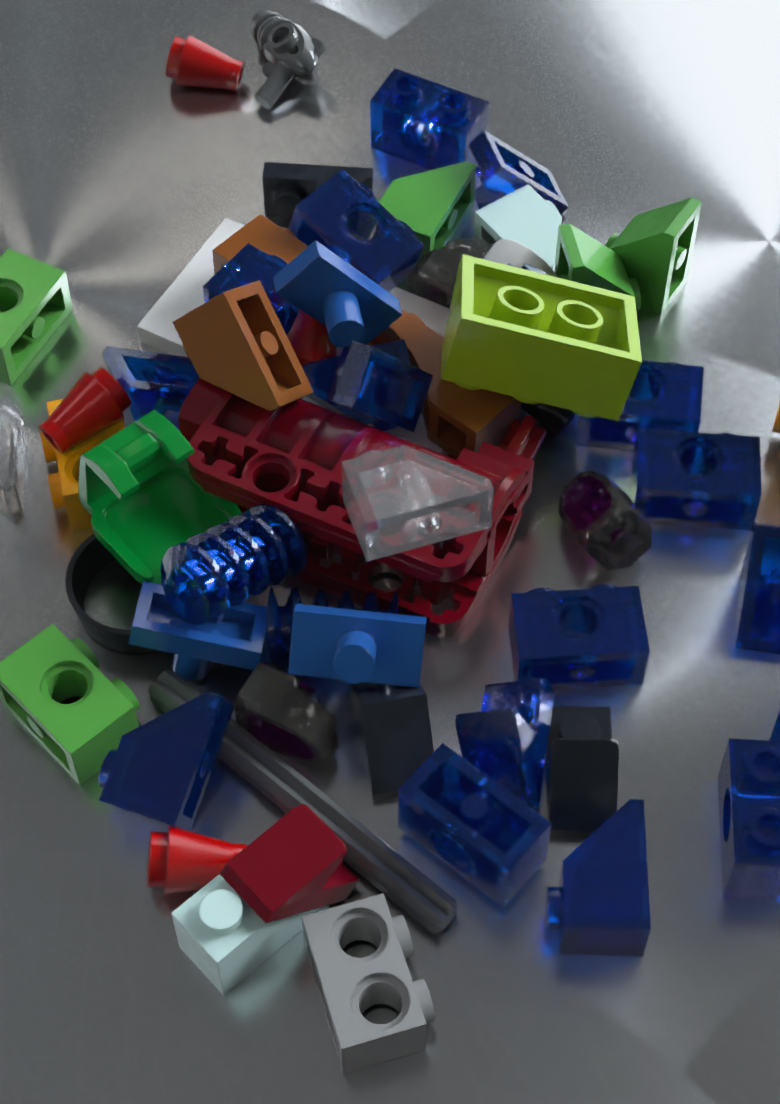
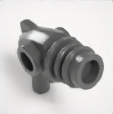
[250,10,326,109]

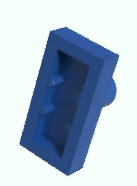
[273,240,403,350]
[129,581,270,681]
[288,604,427,688]

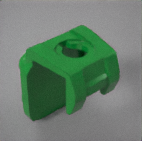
[78,410,243,587]

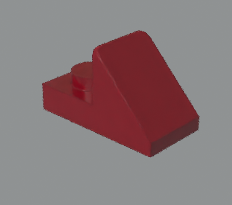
[220,804,360,923]

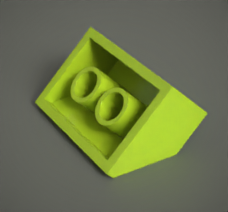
[441,254,642,421]

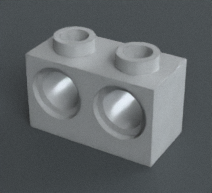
[302,893,436,1074]

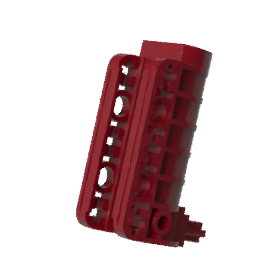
[178,378,547,638]

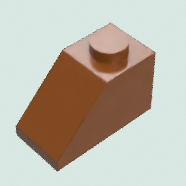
[172,280,314,412]

